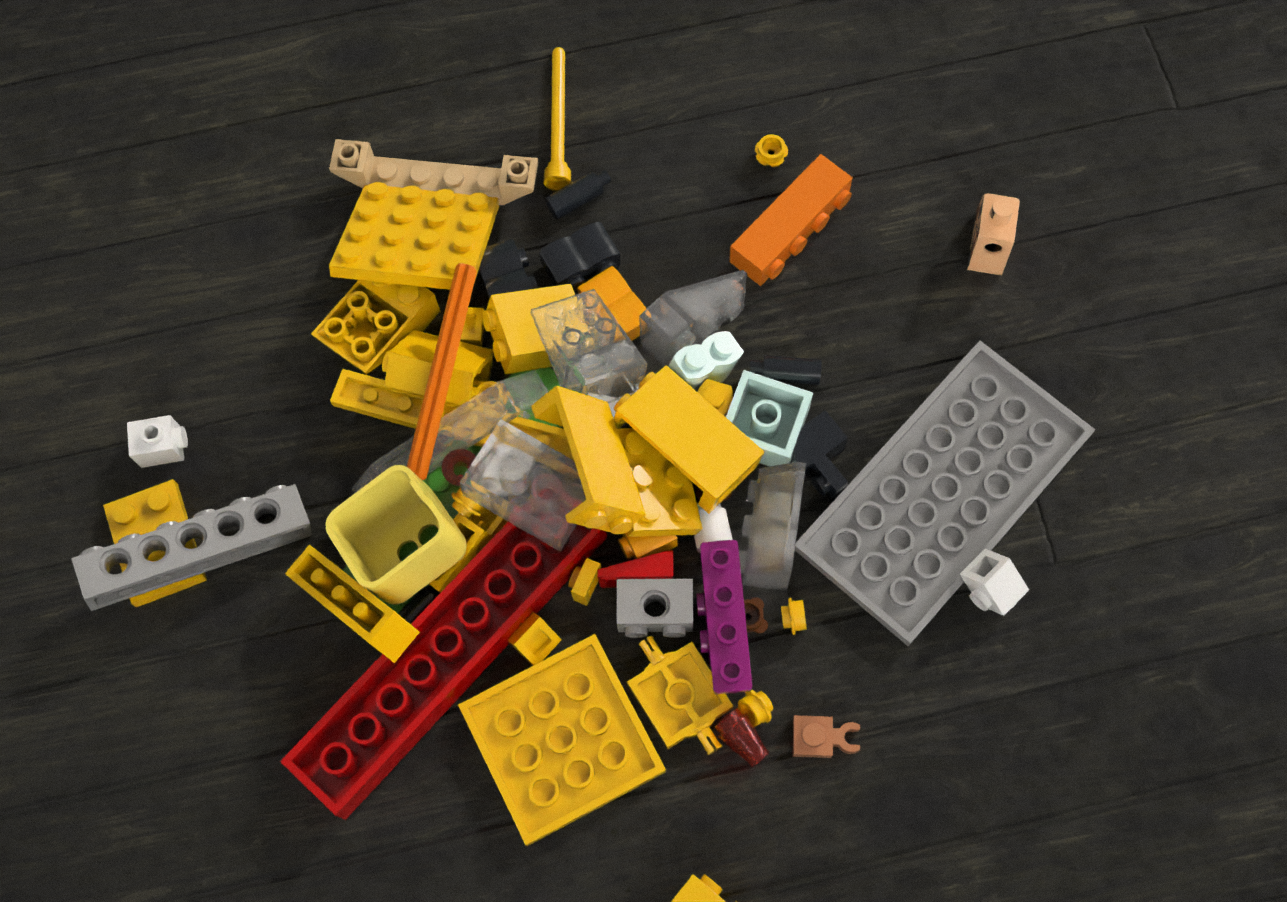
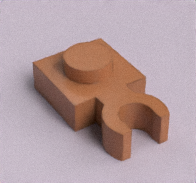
[793,715,860,758]

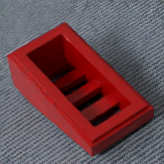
[598,550,673,588]

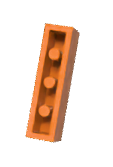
[729,154,853,286]

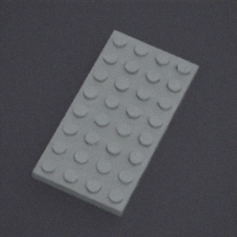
[793,341,1095,646]

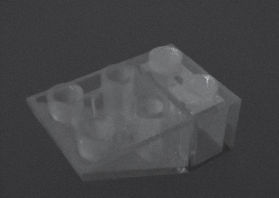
[639,270,747,366]
[530,289,648,404]

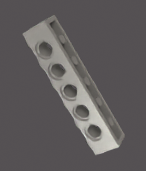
[71,484,312,611]

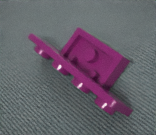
[696,540,752,694]

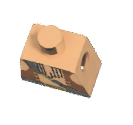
[967,193,1020,276]

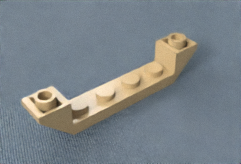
[329,139,538,205]

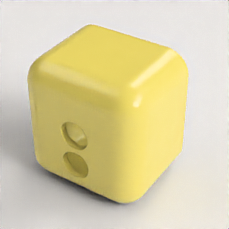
[326,465,467,605]

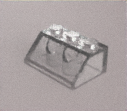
[739,462,806,591]

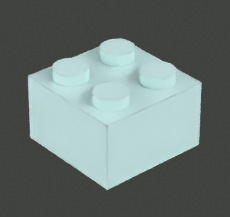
[726,370,813,472]

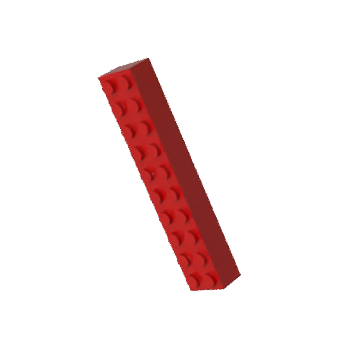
[280,478,607,820]

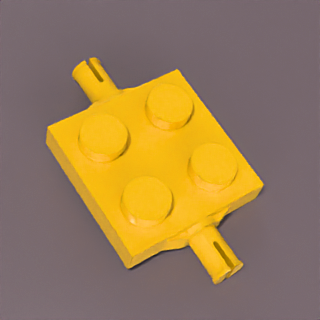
[627,636,733,755]

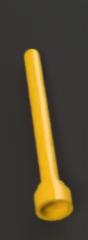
[544,47,571,190]

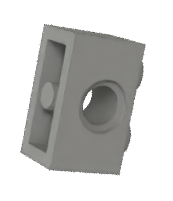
[617,579,693,638]

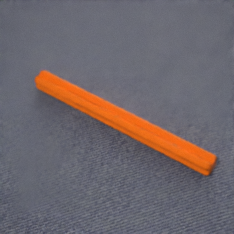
[407,263,477,480]

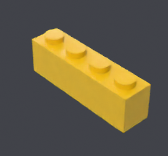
[285,544,420,663]

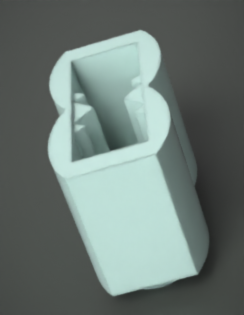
[668,331,744,392]

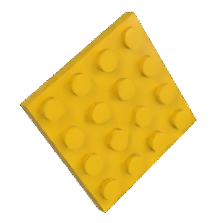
[329,182,499,290]
[458,634,666,846]

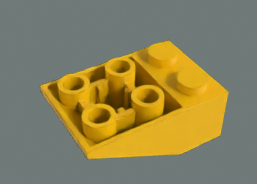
[311,280,440,375]

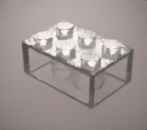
[460,419,586,551]

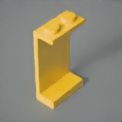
[613,365,765,514]
[531,385,646,535]

